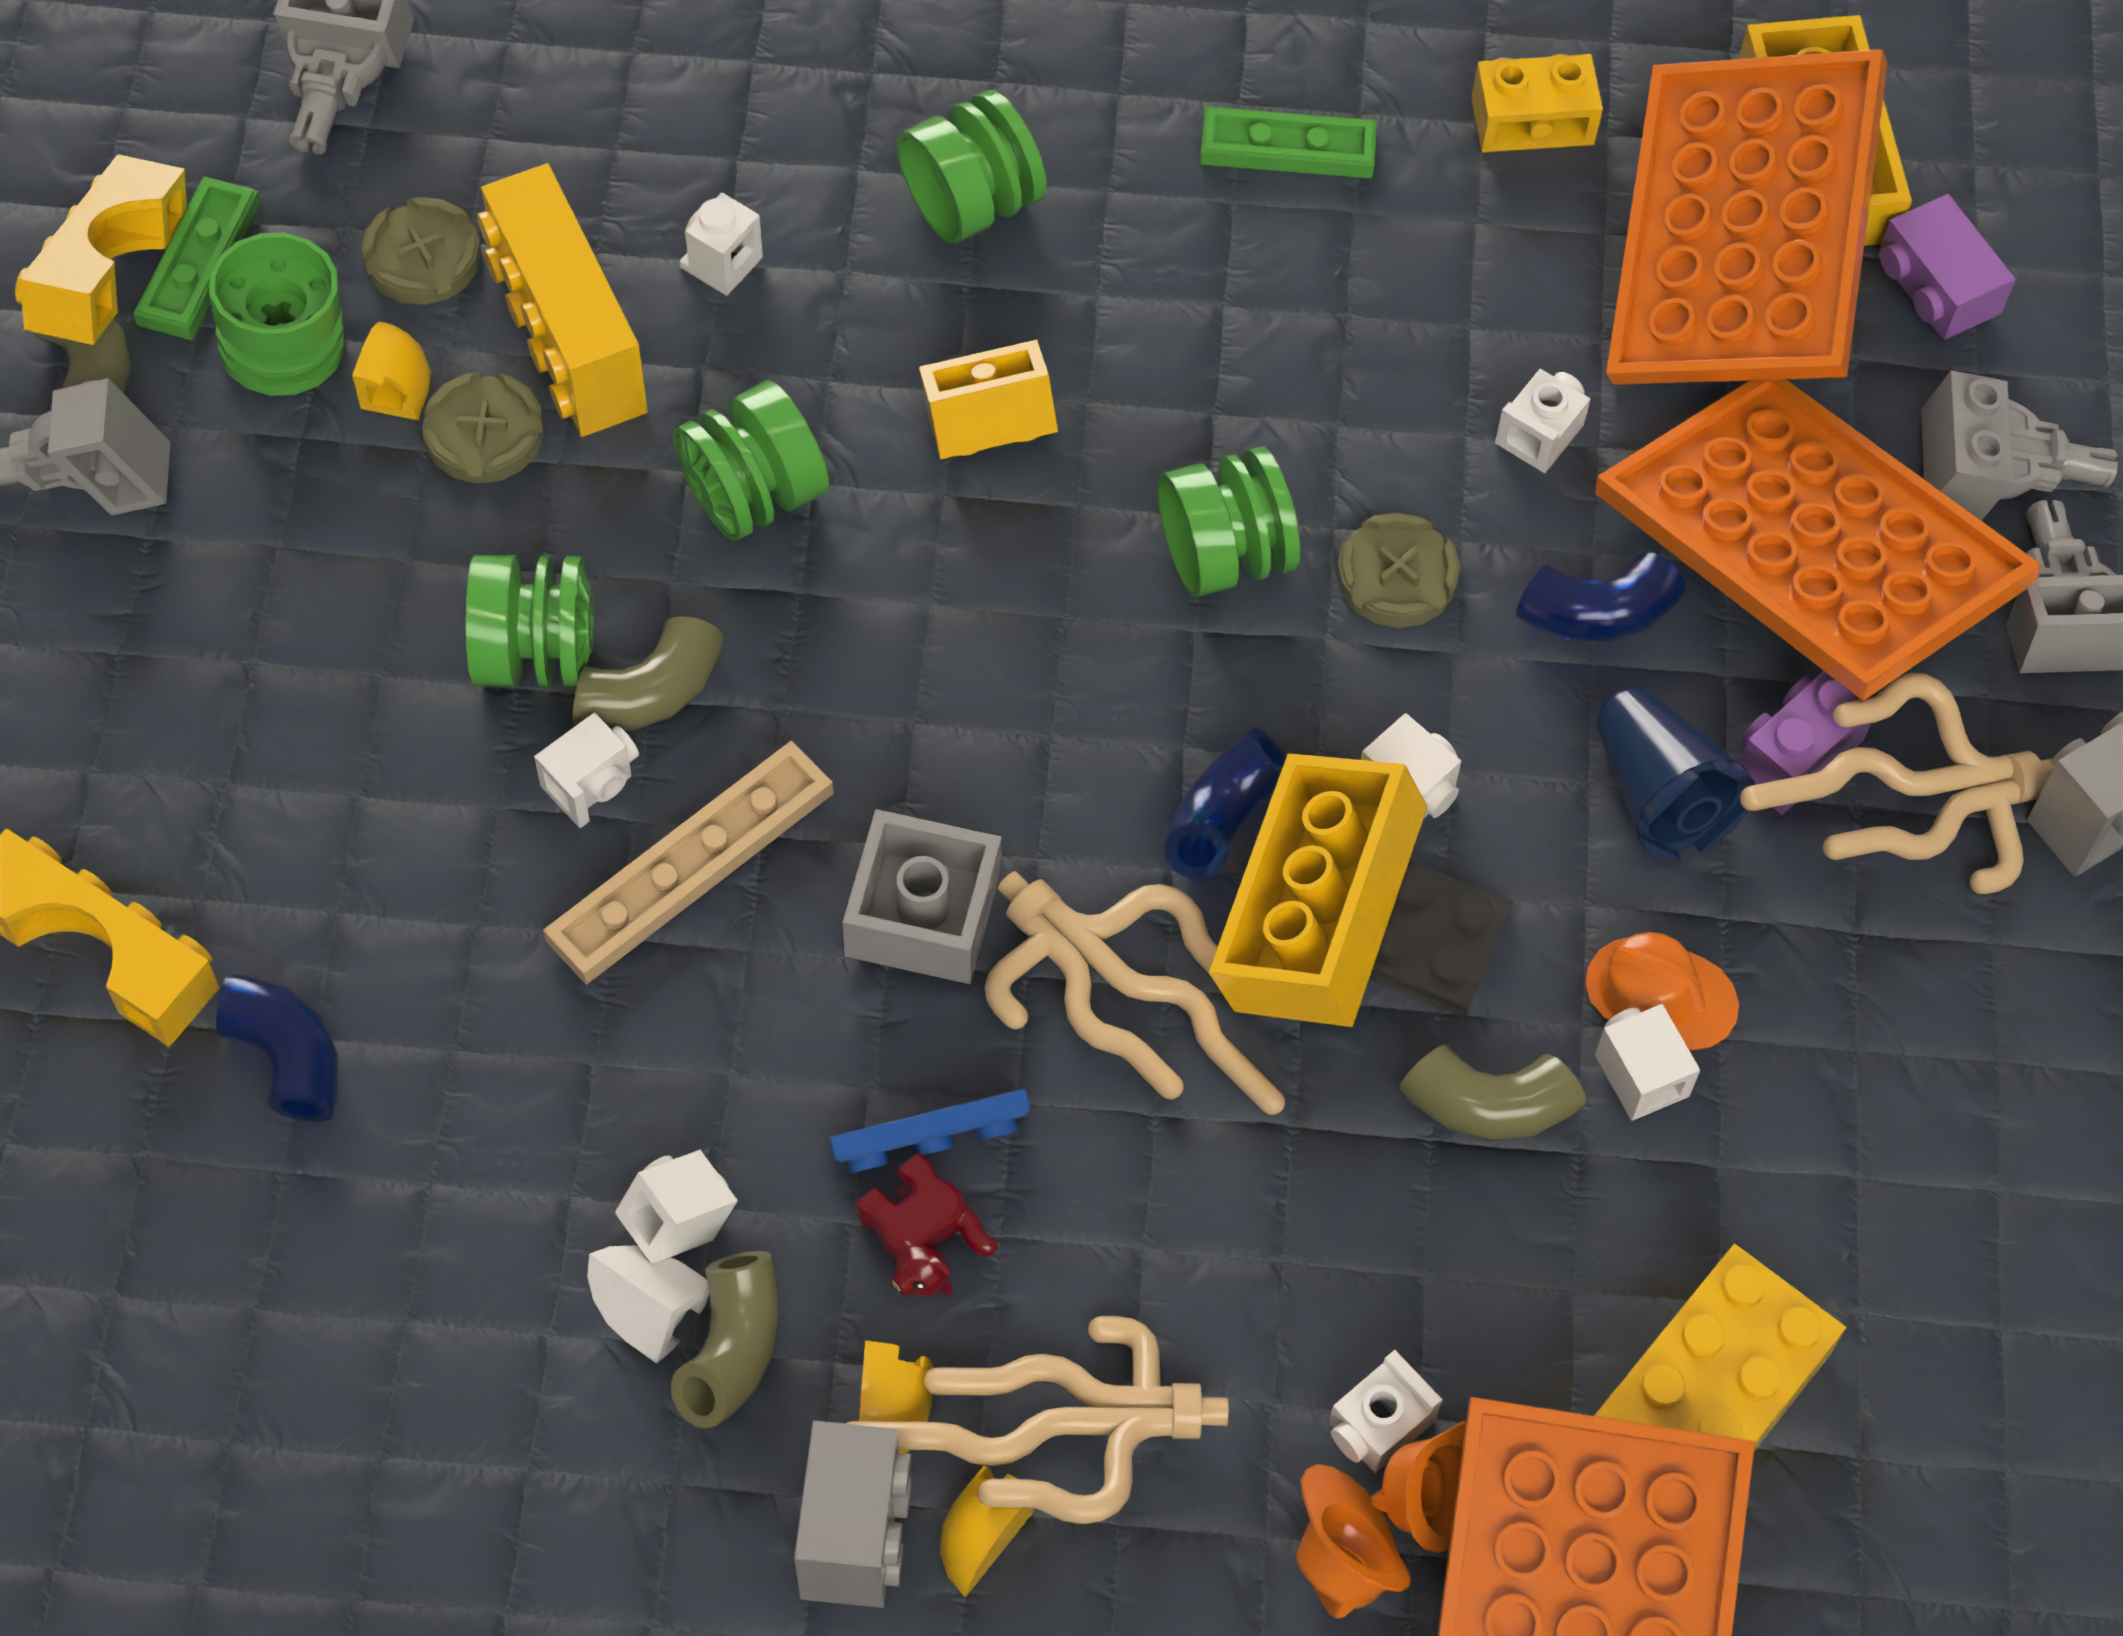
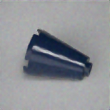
[1596,688,1755,861]

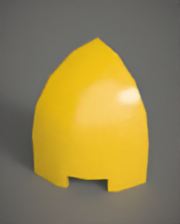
[352,321,431,421]
[859,1340,935,1454]
[939,1466,1034,1598]

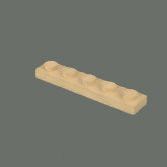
[543,740,834,985]

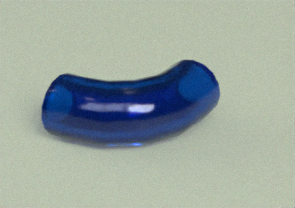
[1516,552,1686,642]
[1164,727,1286,879]
[216,973,339,1122]

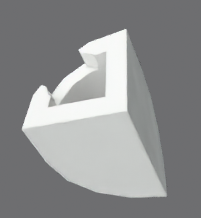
[587,1245,710,1363]

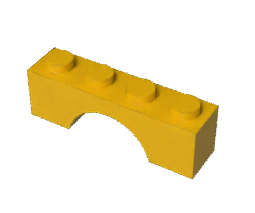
[15,155,187,345]
[0,828,220,1047]

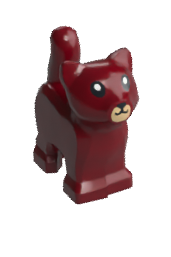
[855,1153,998,1297]

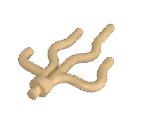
[1740,673,2054,894]
[984,871,1285,1115]
[845,1316,1228,1524]

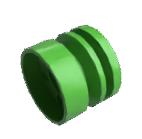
[897,89,1047,245]
[209,233,345,396]
[673,379,829,542]
[1157,446,1300,598]
[466,555,595,688]

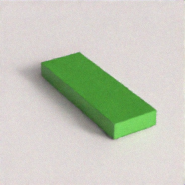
[1200,106,1377,179]
[133,176,261,341]

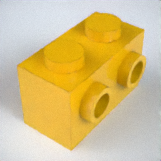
[1471,54,1603,153]
[919,340,1058,459]

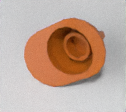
[1585,932,1739,1051]
[1371,1421,1466,1553]
[1296,1464,1411,1619]

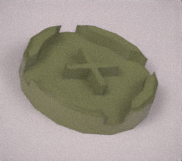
[361,197,482,305]
[422,372,544,484]
[1336,512,1460,628]

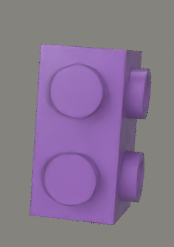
[1878,194,2016,341]
[1740,671,1871,815]

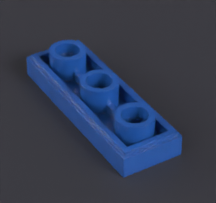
[826,1089,1031,1173]

